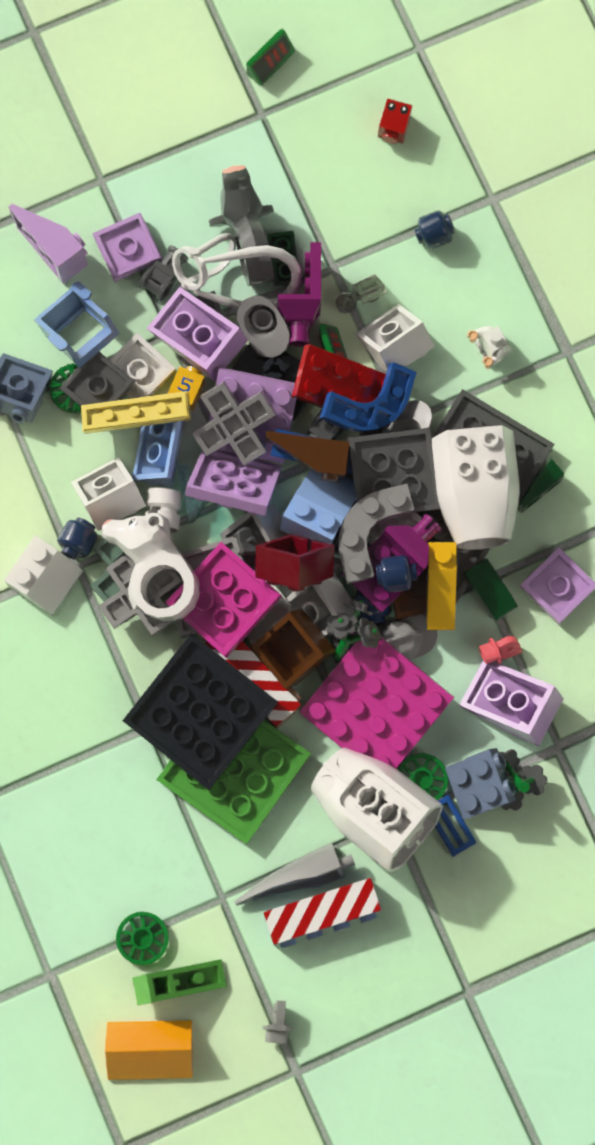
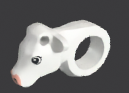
[102,513,199,622]

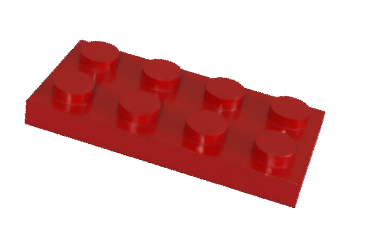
[292,344,390,429]

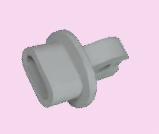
[263,1001,293,1044]

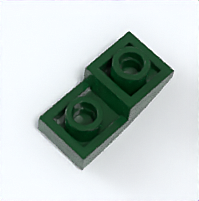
[267,231,298,286]

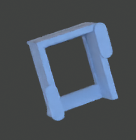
[34,282,120,368]

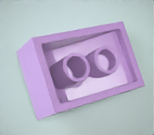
[8,204,88,284]
[147,287,248,381]
[459,661,564,746]

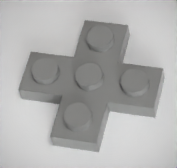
[192,381,276,465]
[98,554,182,637]

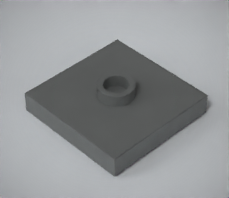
[60,351,136,406]

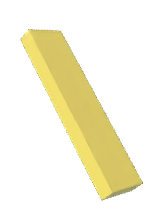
[81,391,191,434]

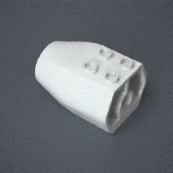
[432,425,520,550]
[311,748,443,872]

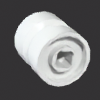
[145,488,183,533]

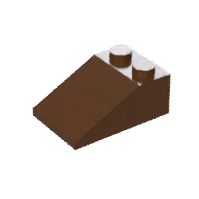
[266,431,350,483]

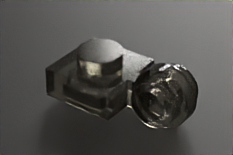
[335,274,387,313]

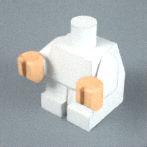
[467,326,512,369]

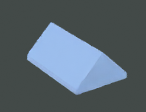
[132,421,185,487]

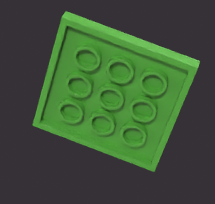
[156,721,311,845]

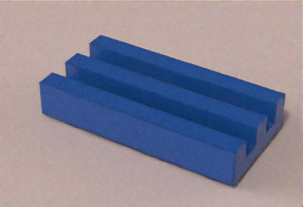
[435,795,477,858]

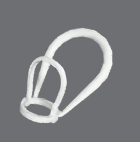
[172,233,302,310]

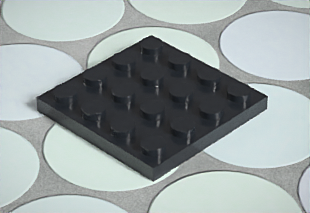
[122,633,279,790]

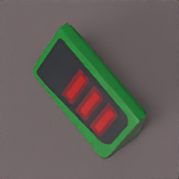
[246,28,295,86]
[318,324,348,359]

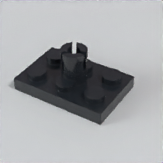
[232,343,307,421]

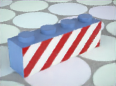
[263,878,381,949]

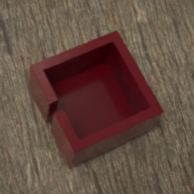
[255,534,335,591]

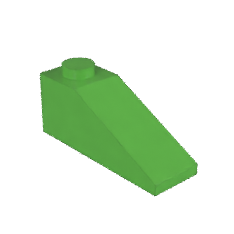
[132,959,227,1006]

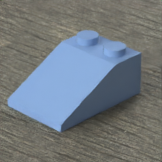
[280,471,356,545]

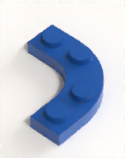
[320,362,417,432]

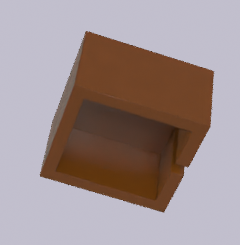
[251,608,336,690]

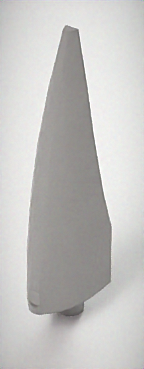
[235,843,355,906]

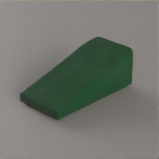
[518,459,565,513]
[464,558,518,621]

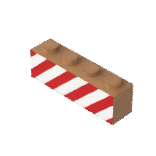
[205,638,301,729]

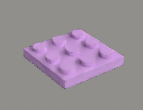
[209,367,297,464]
[185,450,282,516]

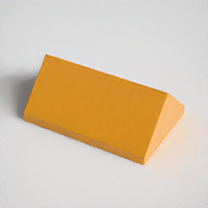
[105,1020,193,1080]

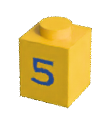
[168,366,205,412]

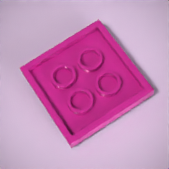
[165,542,282,658]

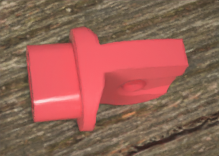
[478,636,522,664]

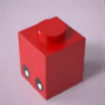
[378,98,413,144]

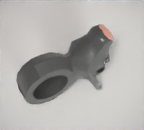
[209,165,274,286]

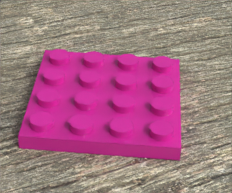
[299,636,455,769]

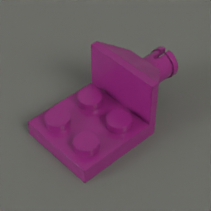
[278,242,321,347]
[342,514,441,613]

